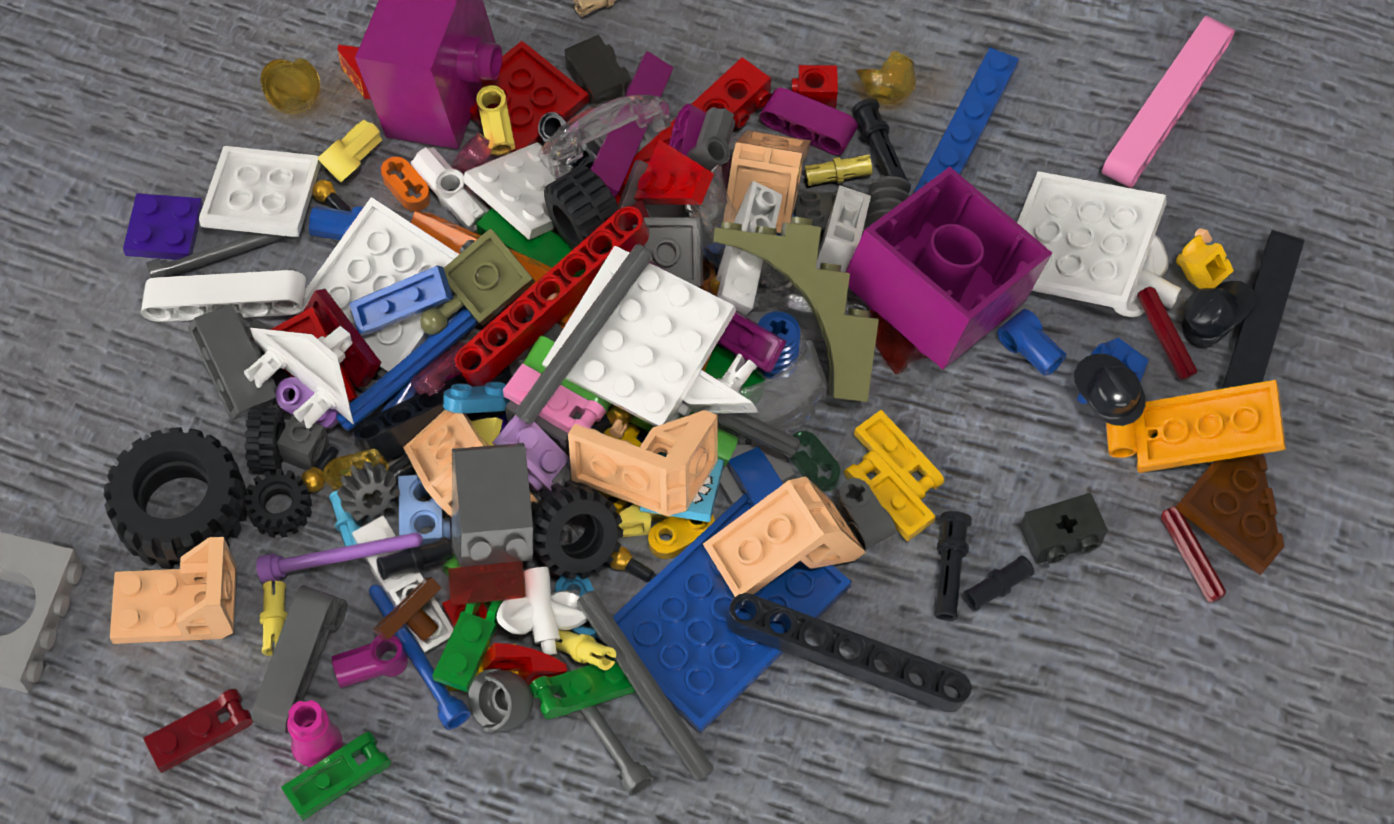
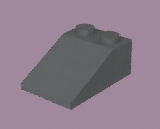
[452,443,533,567]

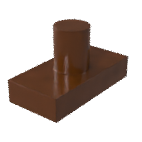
[372,577,441,641]

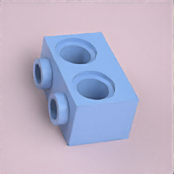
[398,475,452,550]

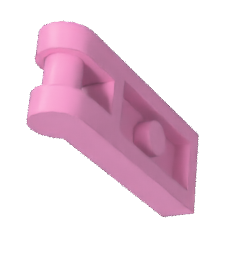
[503,363,606,433]

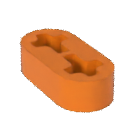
[381,157,430,212]

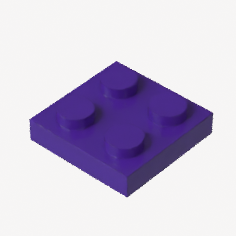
[123,193,203,260]

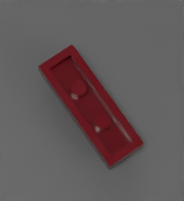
[304,289,382,388]

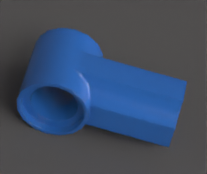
[308,205,364,240]
[997,309,1067,376]

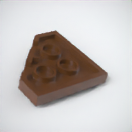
[1175,454,1284,576]

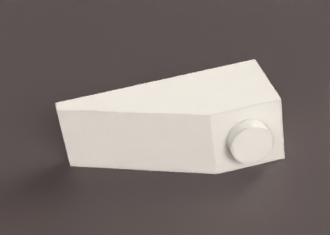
[816,185,871,273]

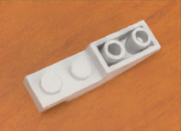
[716,181,782,315]
[352,515,453,653]

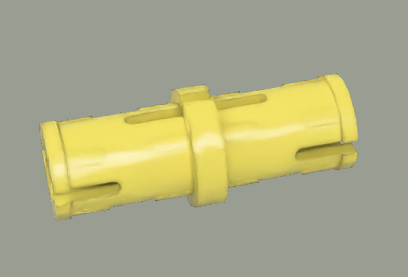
[804,154,873,187]
[260,581,288,656]
[555,629,616,670]

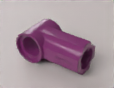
[331,635,408,688]

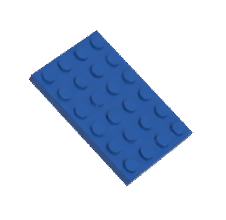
[597,493,852,733]

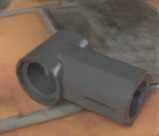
[687,107,736,172]

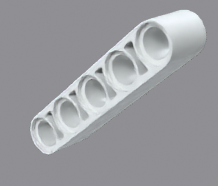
[141,270,306,322]

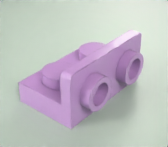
[492,415,570,492]

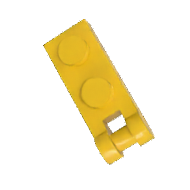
[854,410,944,500]
[844,450,936,542]

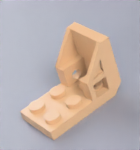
[722,130,811,233]
[403,410,537,517]
[568,410,718,516]
[703,476,866,597]
[110,537,237,644]

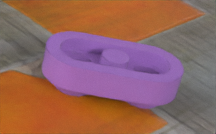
[276,377,339,429]

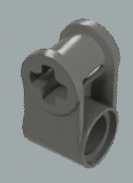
[836,478,896,550]

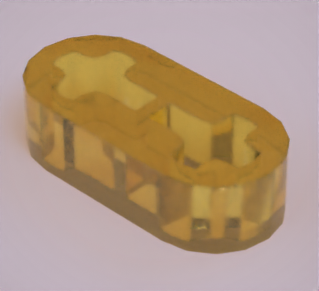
[322,449,389,491]

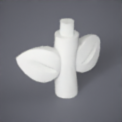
[1113,235,1182,317]
[497,567,588,656]

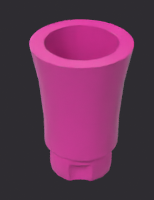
[287,700,343,767]

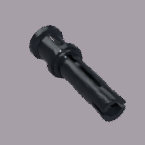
[851,98,908,181]
[934,511,972,621]

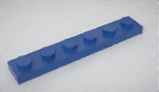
[914,47,1019,193]

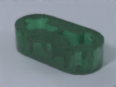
[790,431,841,492]

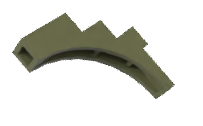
[710,217,879,402]

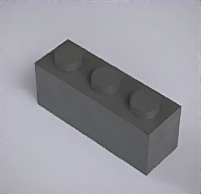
[188,304,276,421]

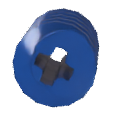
[758,311,800,380]

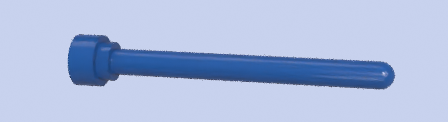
[369,584,471,730]

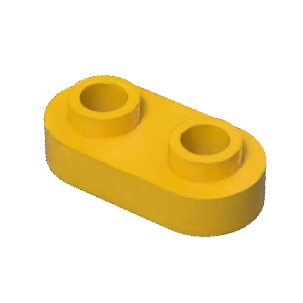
[648,514,714,559]

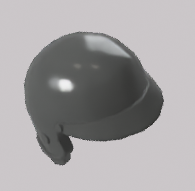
[468,668,533,732]

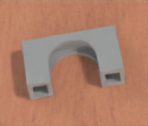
[0,532,83,694]

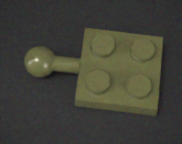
[420,228,536,335]

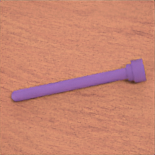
[256,532,423,583]

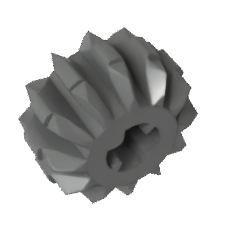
[337,460,400,522]

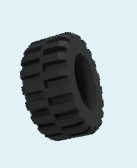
[103,427,248,569]

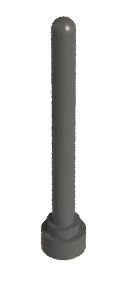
[146,224,305,278]
[552,650,654,796]

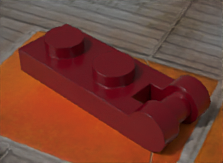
[143,689,254,773]

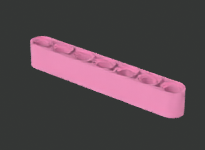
[1101,15,1235,188]

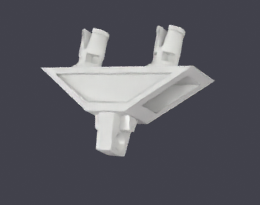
[244,326,354,429]
[670,354,758,422]

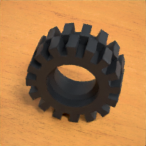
[245,407,285,471]
[244,469,312,538]

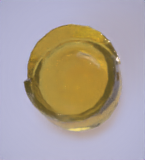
[855,51,916,105]
[260,58,320,115]

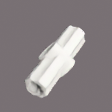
[411,147,489,233]

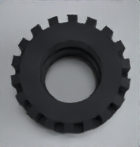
[544,165,626,254]
[531,481,623,579]

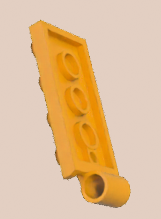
[1106,380,1286,473]

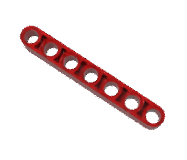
[455,206,649,386]

